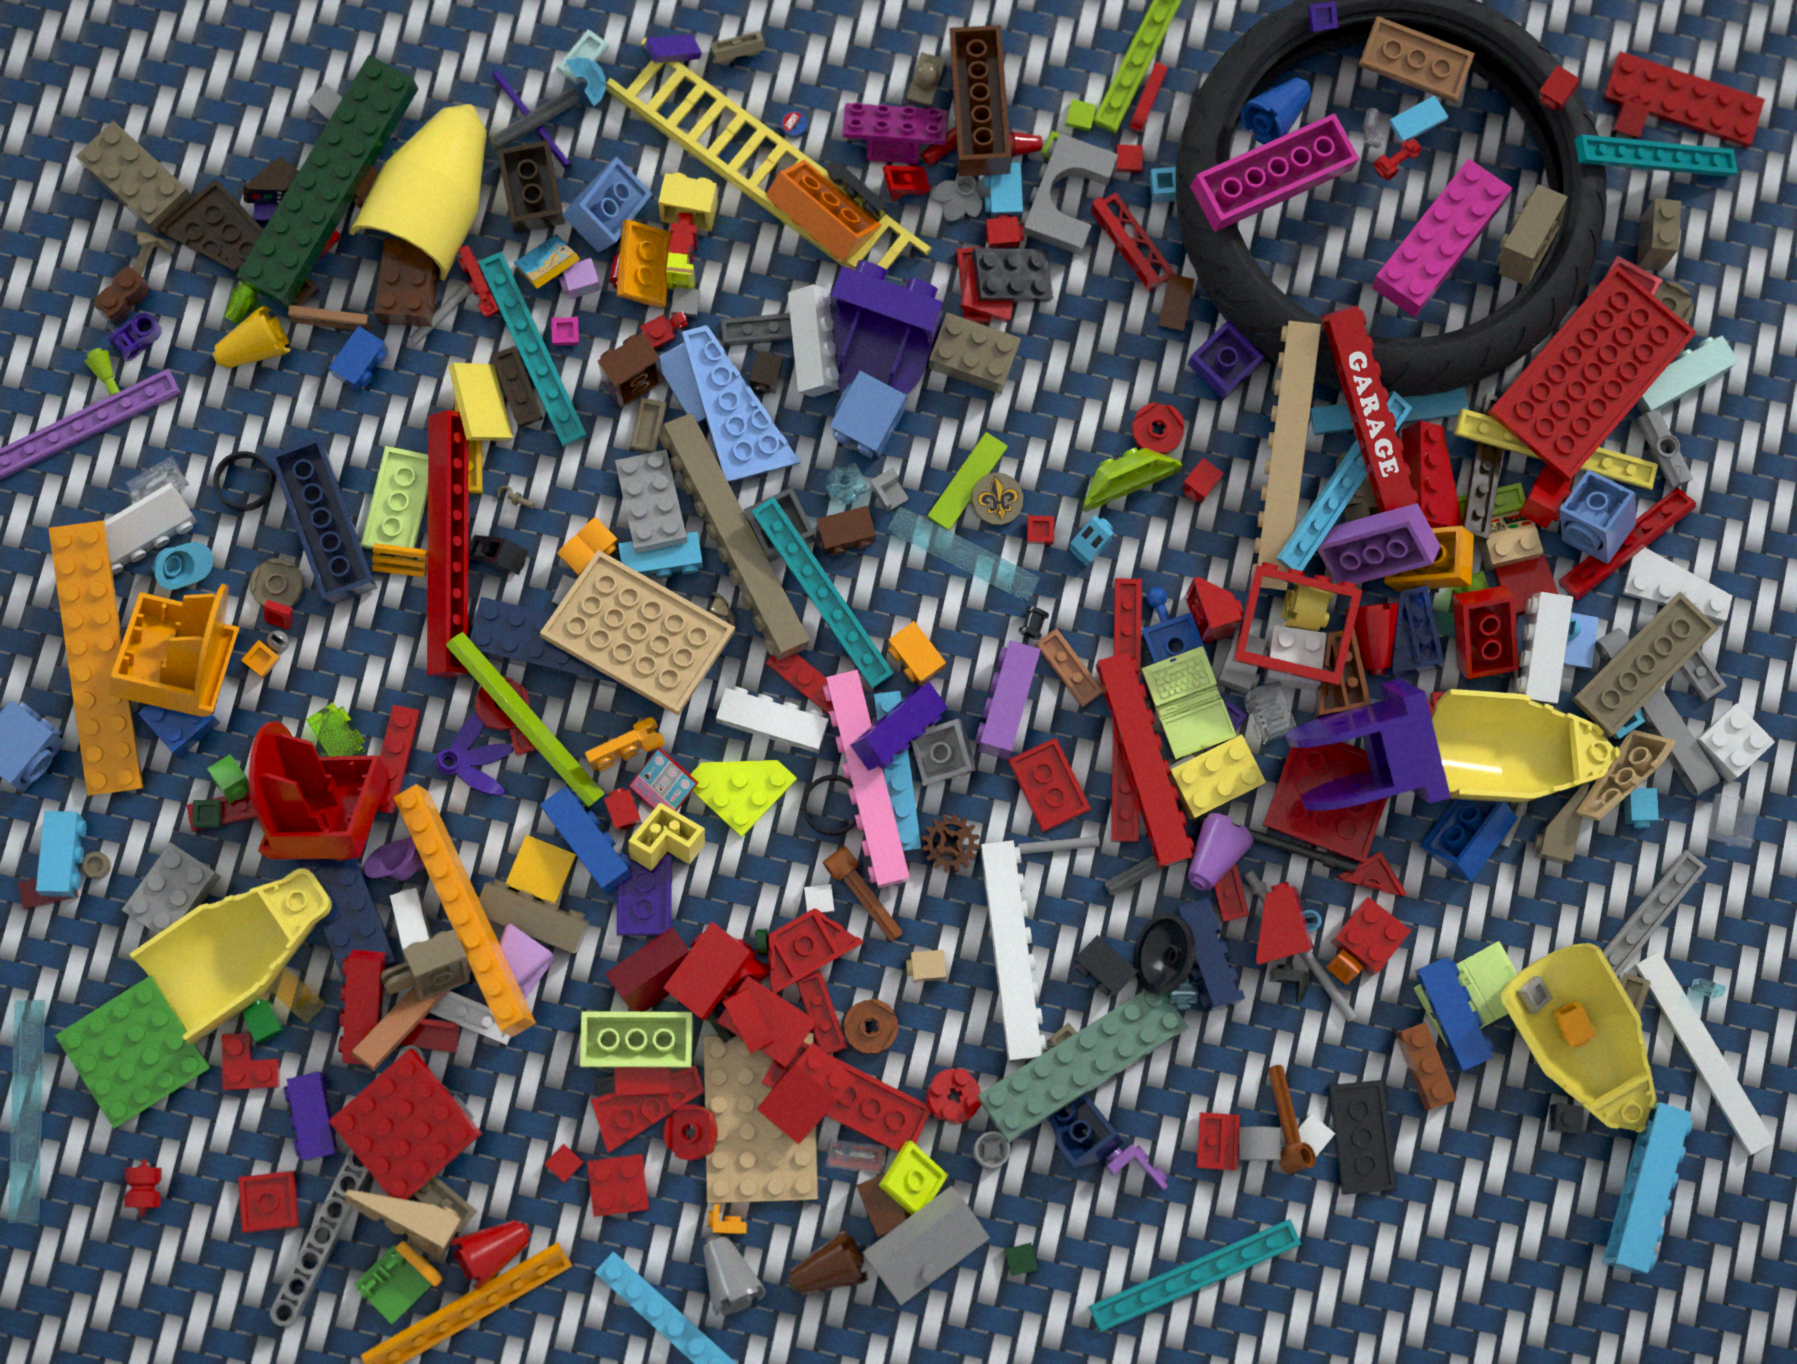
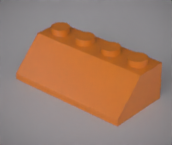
[765,159,882,262]

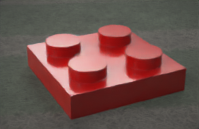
[587,1154,649,1217]

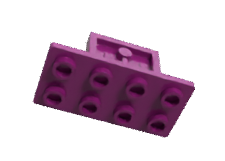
[842,102,947,164]

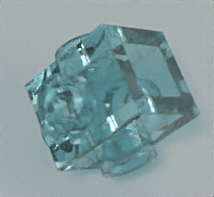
[825,462,867,505]

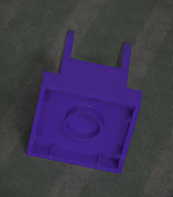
[1286,678,1451,810]

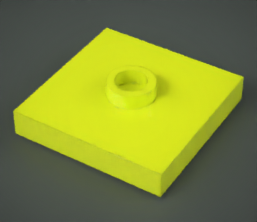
[879,1141,948,1215]

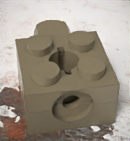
[380,929,470,1002]

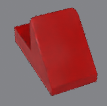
[882,165,931,202]

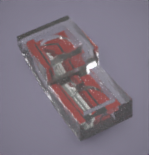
[825,1139,887,1174]

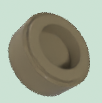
[82,851,111,880]

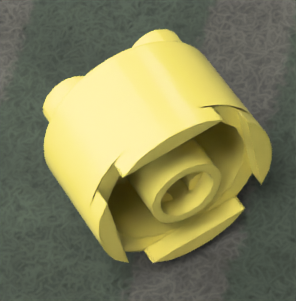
[1282,584,1334,632]

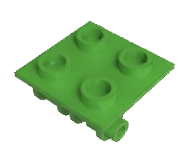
[354,1245,433,1324]

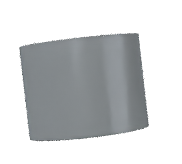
[1239,1127,1281,1161]

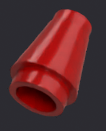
[1009,131,1042,157]

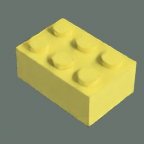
[1168,735,1266,820]

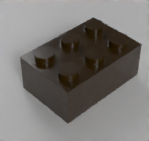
[497,140,565,233]

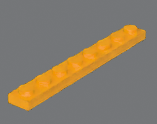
[361,1242,572,1364]

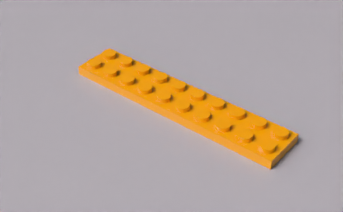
[48,521,143,796]

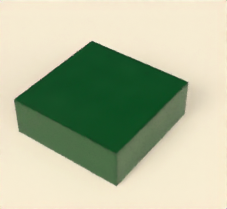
[192,800,222,828]
[1004,1242,1038,1276]

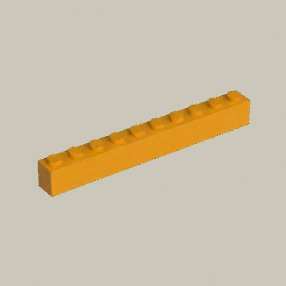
[394,784,536,1037]

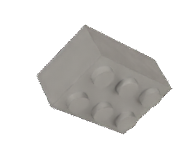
[122,842,221,934]

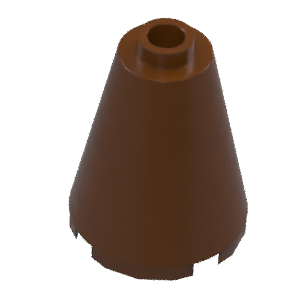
[788,1230,868,1295]

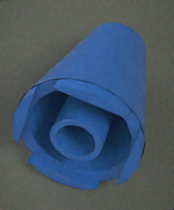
[1241,78,1311,145]

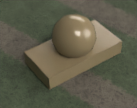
[907,52,945,108]

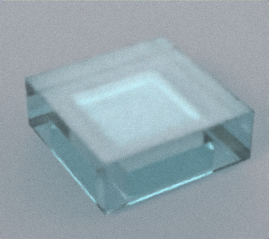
[1691,977,1726,999]

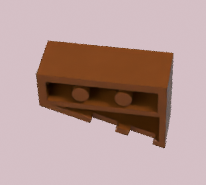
[1314,628,1371,720]

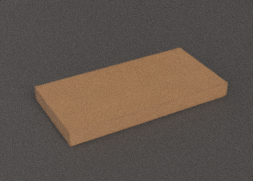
[1358,16,1475,103]

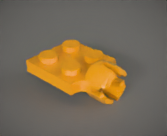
[585,717,665,772]

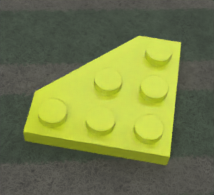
[690,760,797,838]

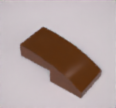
[1158,273,1195,331]

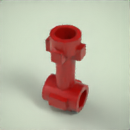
[1373,138,1422,181]

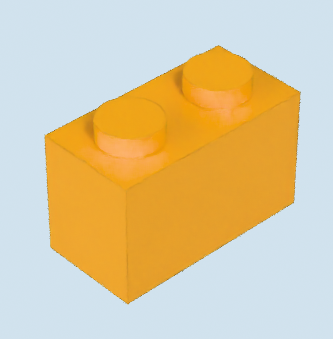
[887,621,946,686]

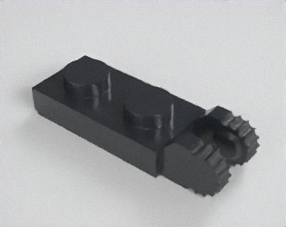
[827,161,887,219]

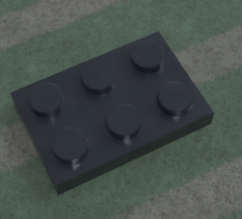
[971,248,1053,302]

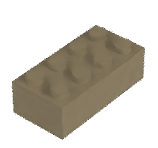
[76,121,192,235]

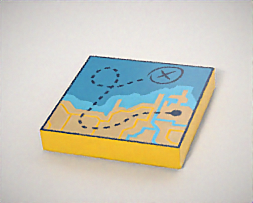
[514,234,580,289]

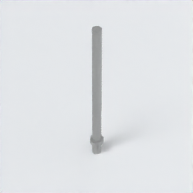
[1244,870,1357,1023]

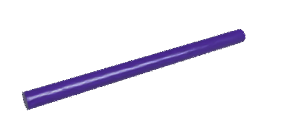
[492,70,571,168]

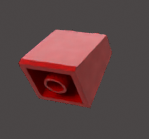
[1256,882,1314,964]

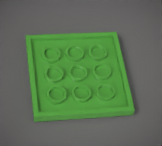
[55,975,211,1129]

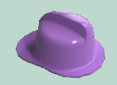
[364,837,425,881]

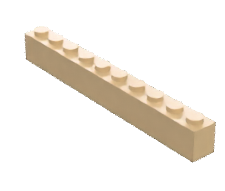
[1251,320,1322,590]

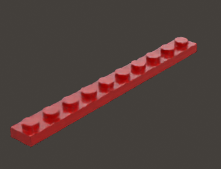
[1111,578,1142,843]

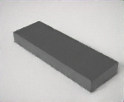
[720,313,793,347]

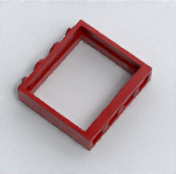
[1232,562,1362,686]

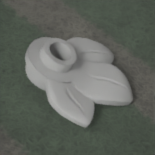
[931,176,982,222]

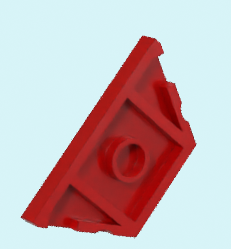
[767,908,863,994]

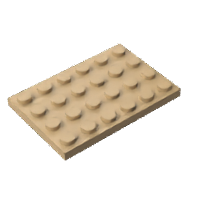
[540,550,735,716]
[704,1033,818,1203]

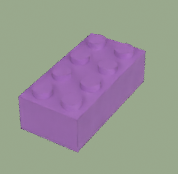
[1317,503,1440,585]
[975,640,1041,760]

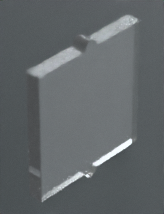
[1706,793,1759,849]

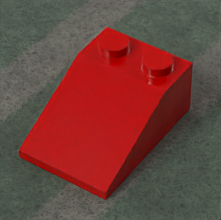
[756,1043,855,1145]

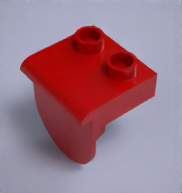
[249,721,388,861]

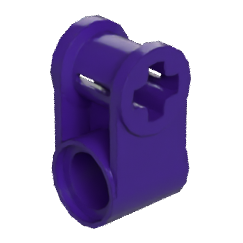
[108,313,162,362]

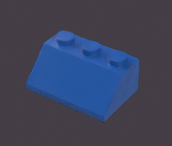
[1419,799,1518,881]

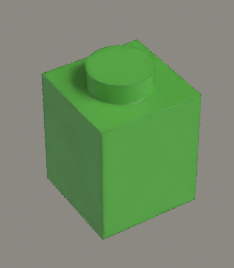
[207,754,250,804]

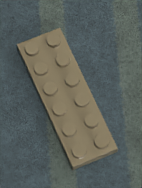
[1572,592,1718,737]

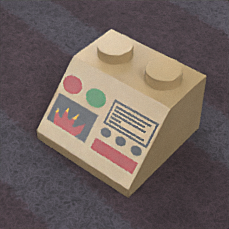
[1477,510,1543,572]

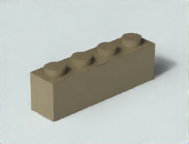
[479,879,590,954]

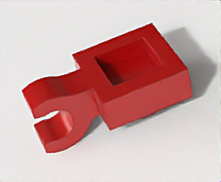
[640,311,689,350]

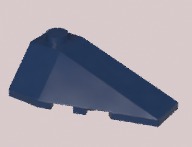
[1048,1094,1124,1170]

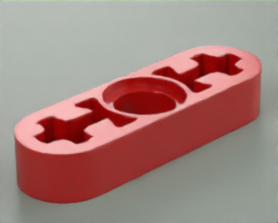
[1129,62,1168,132]

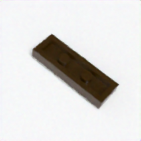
[491,346,543,428]

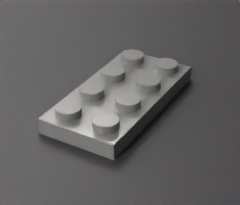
[615,449,688,554]

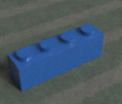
[540,786,632,894]
[1414,957,1494,1072]

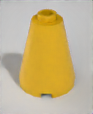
[213,305,290,369]

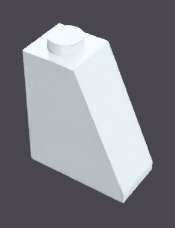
[390,888,433,949]

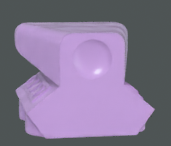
[499,923,556,999]

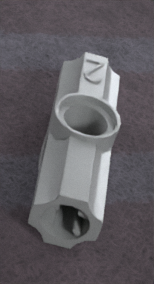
[1637,409,1693,489]

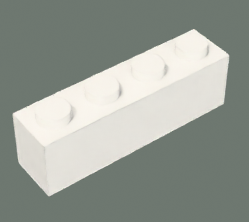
[788,284,839,397]
[716,686,828,754]

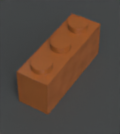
[1395,1022,1457,1111]

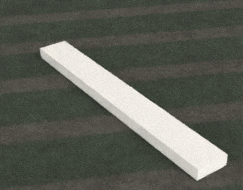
[1634,952,1774,1155]

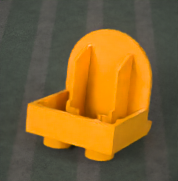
[109,583,240,717]

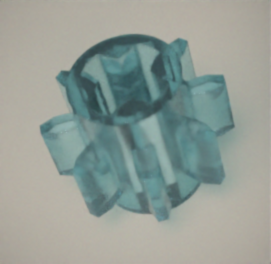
[1166,977,1198,1010]

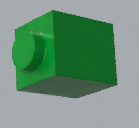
[242,998,285,1044]

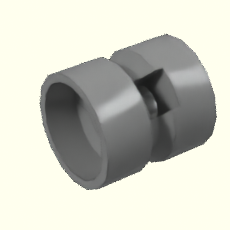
[973,1131,1011,1169]

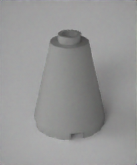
[703,1234,766,1316]

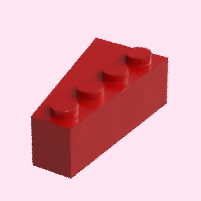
[1402,420,1462,528]

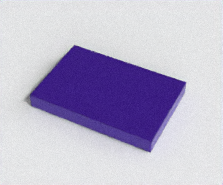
[616,854,672,936]

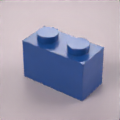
[329,326,388,392]

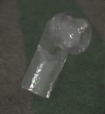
[1363,108,1383,148]

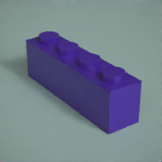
[850,681,948,771]

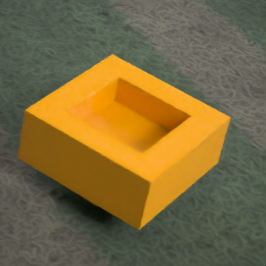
[241,640,281,678]

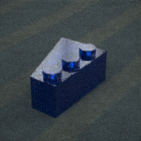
[1389,586,1445,679]

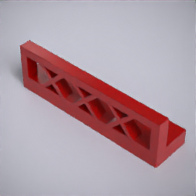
[1090,192,1175,292]

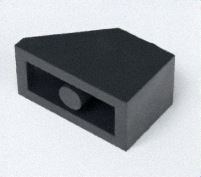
[468,535,529,575]

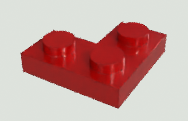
[222,1033,280,1090]

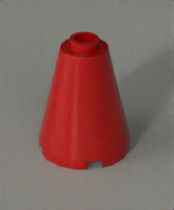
[1345,602,1398,675]
[450,1220,531,1290]

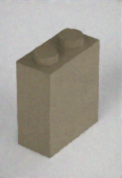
[1636,198,1681,271]

